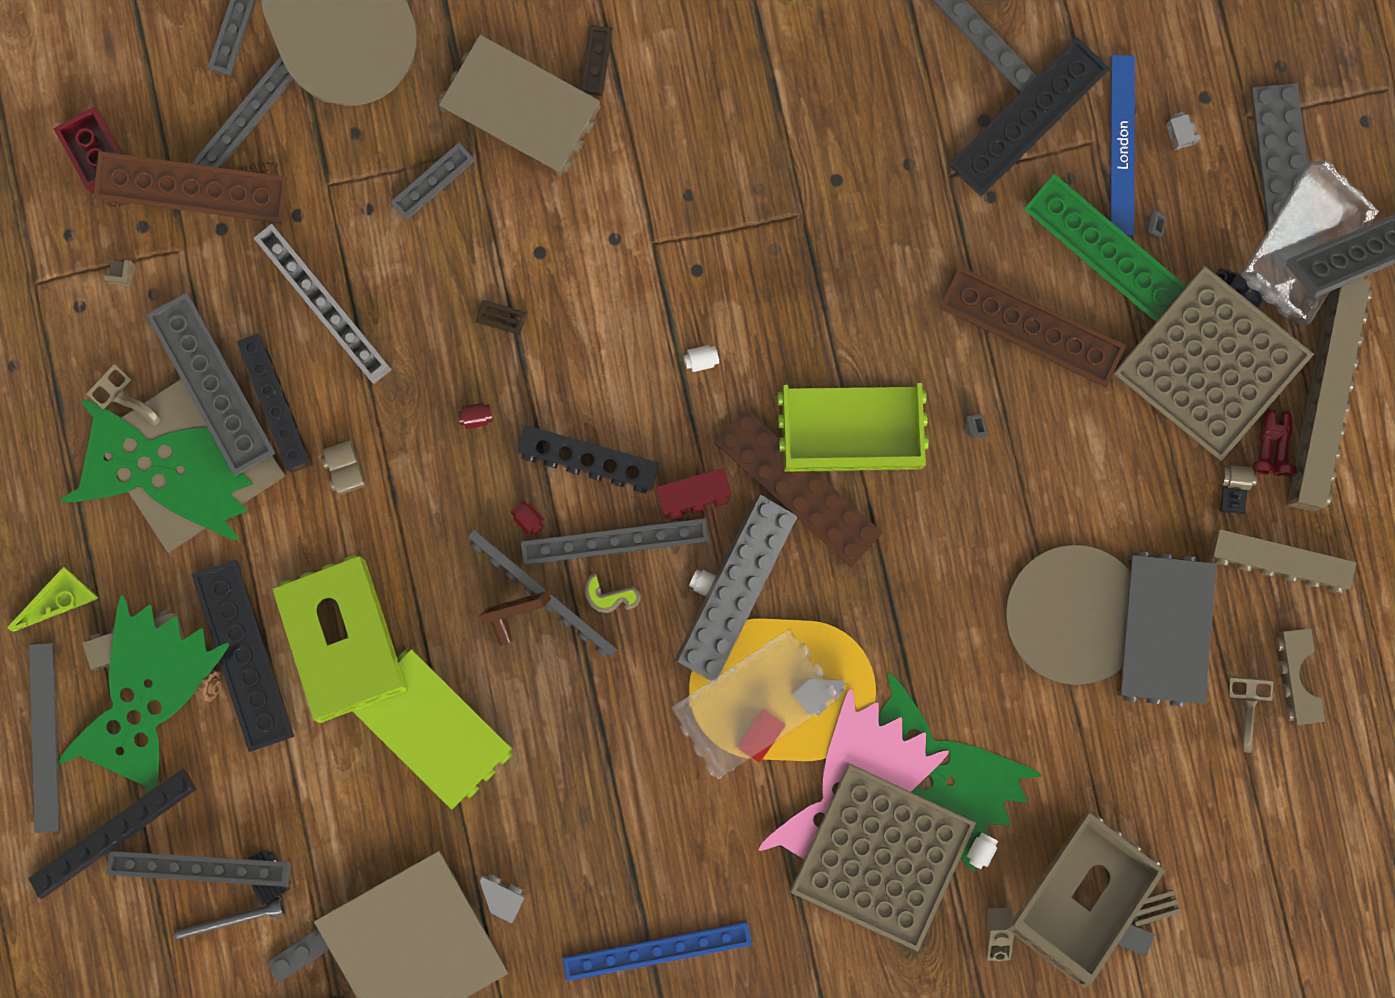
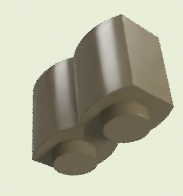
[321,441,366,495]

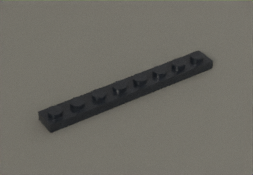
[28,769,197,899]

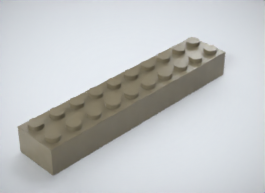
[1286,278,1372,512]

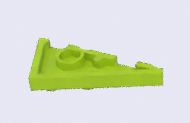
[7,567,98,632]

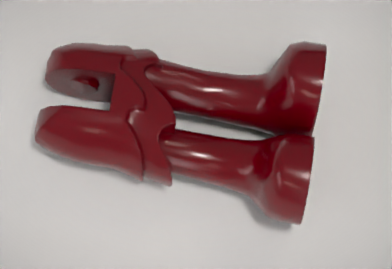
[1252,409,1297,476]

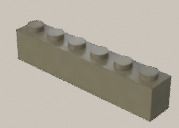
[1208,529,1357,594]

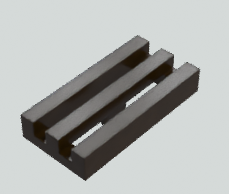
[476,300,527,336]

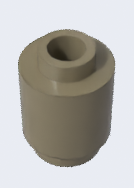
[1221,465,1257,490]

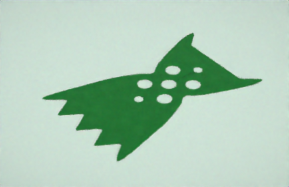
[60,400,253,540]
[59,595,229,794]
[878,673,1042,871]

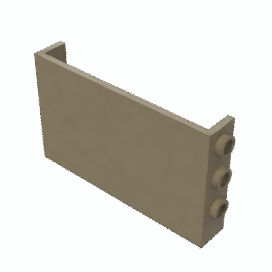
[438,35,601,177]

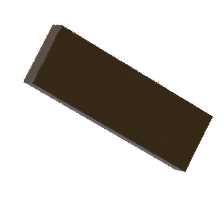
[580,25,613,96]

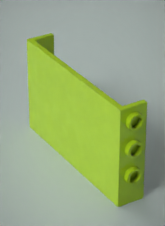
[777,383,928,472]
[353,650,513,810]

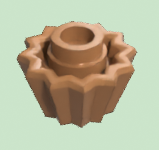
[195,670,222,702]

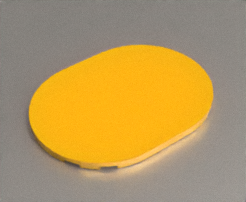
[689,619,876,761]

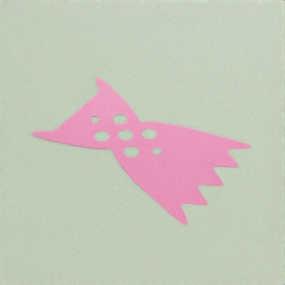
[759,689,949,859]

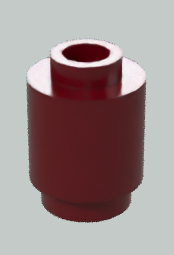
[458,403,493,429]
[510,501,545,535]

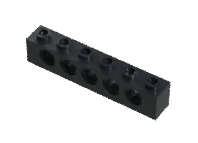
[237,333,313,473]
[517,425,660,494]

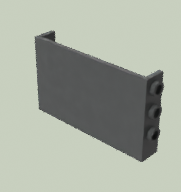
[1117,552,1217,706]

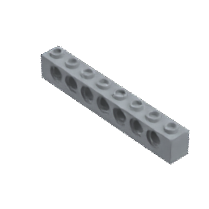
[254,224,392,384]

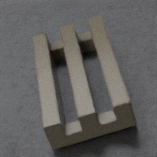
[1133,890,1181,927]

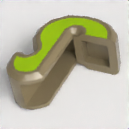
[585,572,641,613]

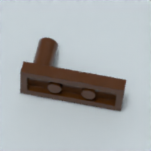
[479,591,551,646]

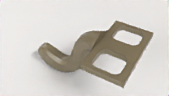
[86,364,160,426]
[1229,676,1274,753]

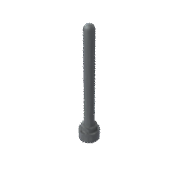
[173,897,285,939]

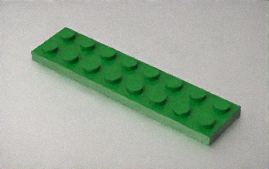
[1024,174,1186,322]

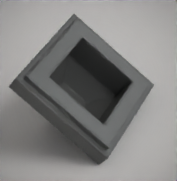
[1144,210,1167,239]
[964,414,988,439]

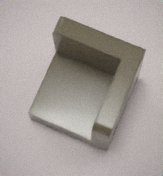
[103,259,136,287]

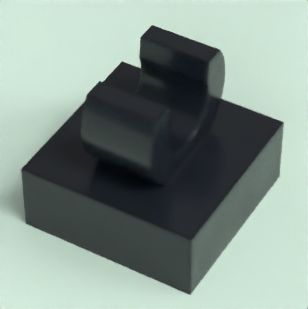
[1220,488,1248,514]

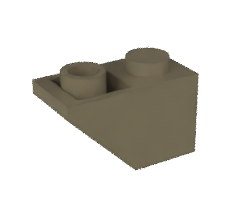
[986,908,1014,961]

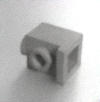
[1166,112,1201,151]

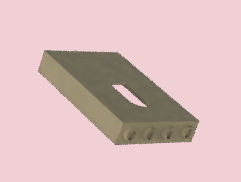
[1006,813,1165,988]

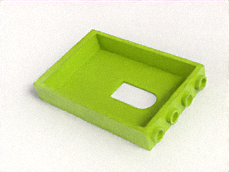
[272,555,407,723]

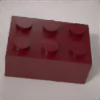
[53,107,124,194]
[656,468,732,520]

